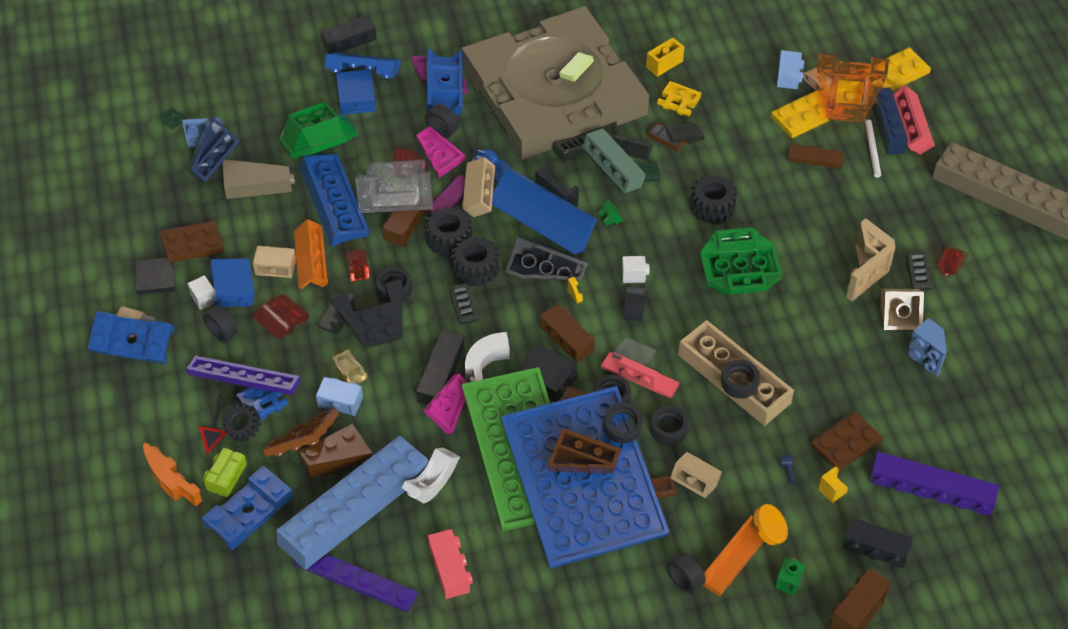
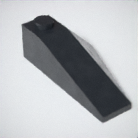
[505,234,588,281]

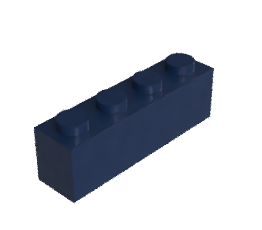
[870,87,908,155]

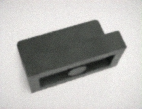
[614,135,653,161]
[318,293,355,335]

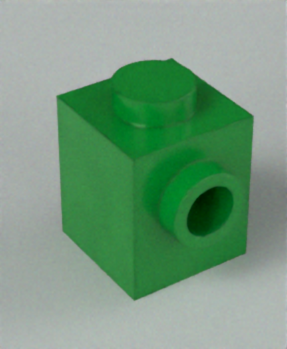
[775,557,806,595]

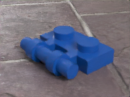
[237,387,288,421]

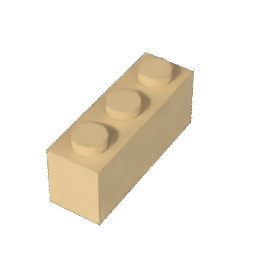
[463,157,495,217]

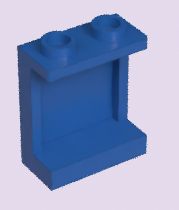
[336,69,376,115]
[209,259,255,307]

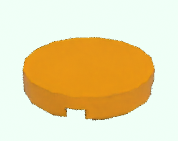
[754,504,788,546]

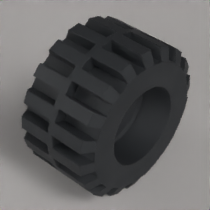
[690,175,737,224]
[425,207,472,257]
[452,236,499,287]

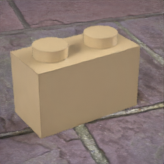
[253,246,296,278]
[671,452,722,498]

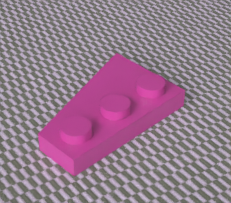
[416,126,466,178]
[423,374,468,434]

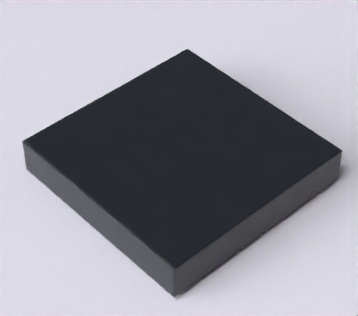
[136,258,175,294]

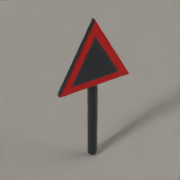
[198,397,226,455]

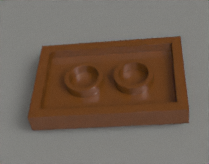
[160,221,224,263]
[811,411,883,473]

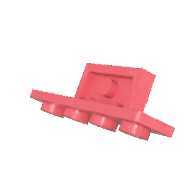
[601,352,679,399]

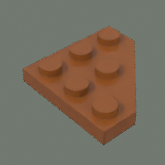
[263,408,339,457]

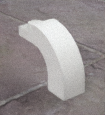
[465,332,509,382]
[402,447,460,503]

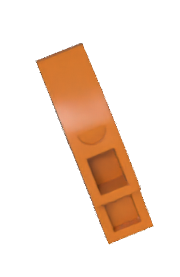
[143,442,202,507]

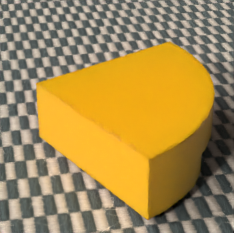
[567,277,583,304]

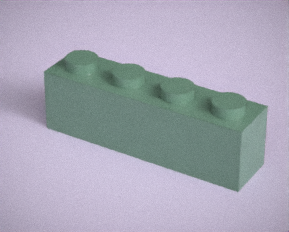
[582,129,646,193]

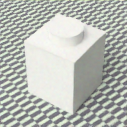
[622,256,649,283]
[187,275,215,310]

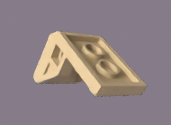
[846,219,895,302]

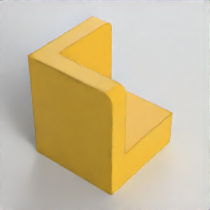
[818,466,848,503]

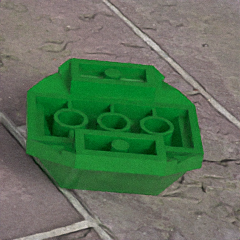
[279,102,358,159]
[700,227,782,295]

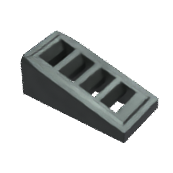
[554,134,585,162]
[905,252,932,290]
[450,283,479,325]

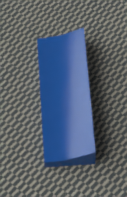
[300,154,370,247]
[492,167,597,254]

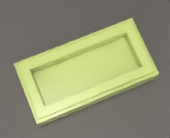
[559,52,594,82]

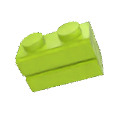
[203,448,247,497]

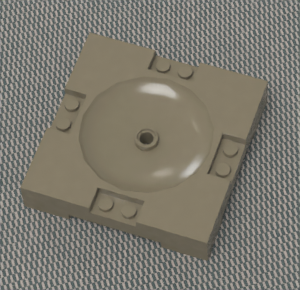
[462,6,649,160]

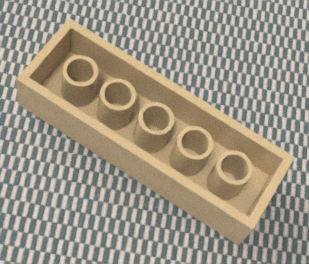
[678,320,794,426]

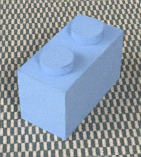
[777,50,804,89]
[316,377,363,416]

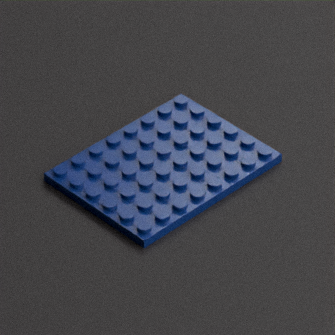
[501,386,670,569]

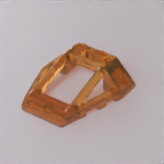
[817,53,889,123]

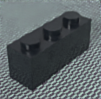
[321,15,377,54]
[843,517,913,568]

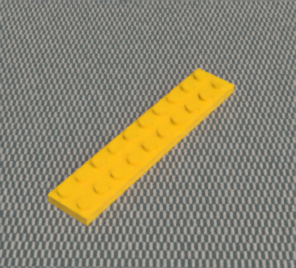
[771,47,931,139]

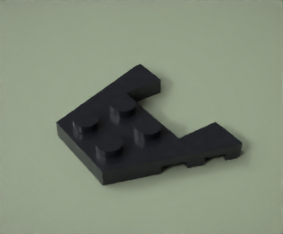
[330,279,403,349]

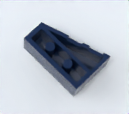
[187,117,240,182]

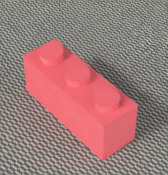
[428,529,473,599]

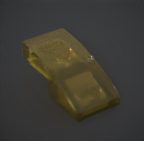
[331,349,369,384]

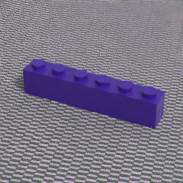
[870,452,999,516]

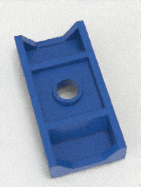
[426,49,463,115]
[325,52,401,78]
[87,311,175,365]
[202,466,293,551]

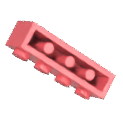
[893,85,935,155]

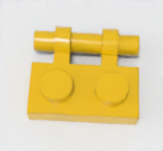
[657,81,701,116]

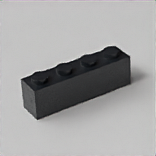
[414,330,465,405]

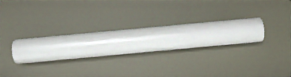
[865,120,881,177]

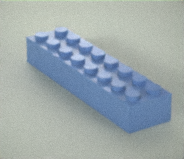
[276,436,428,570]

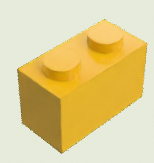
[646,38,684,77]

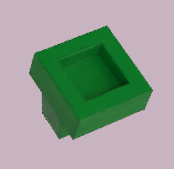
[598,200,623,226]

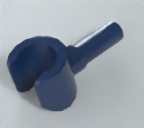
[780,455,794,484]

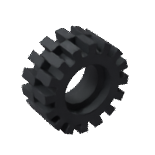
[221,403,261,442]

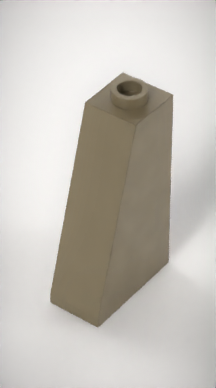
[223,160,295,199]

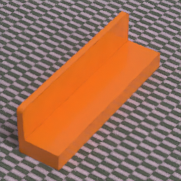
[294,219,328,289]
[702,515,764,597]

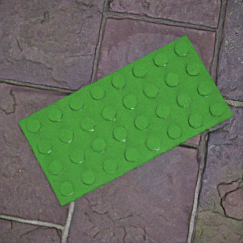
[462,367,550,532]

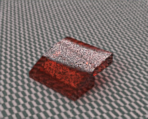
[253,294,309,338]

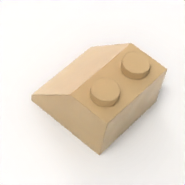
[880,289,924,330]

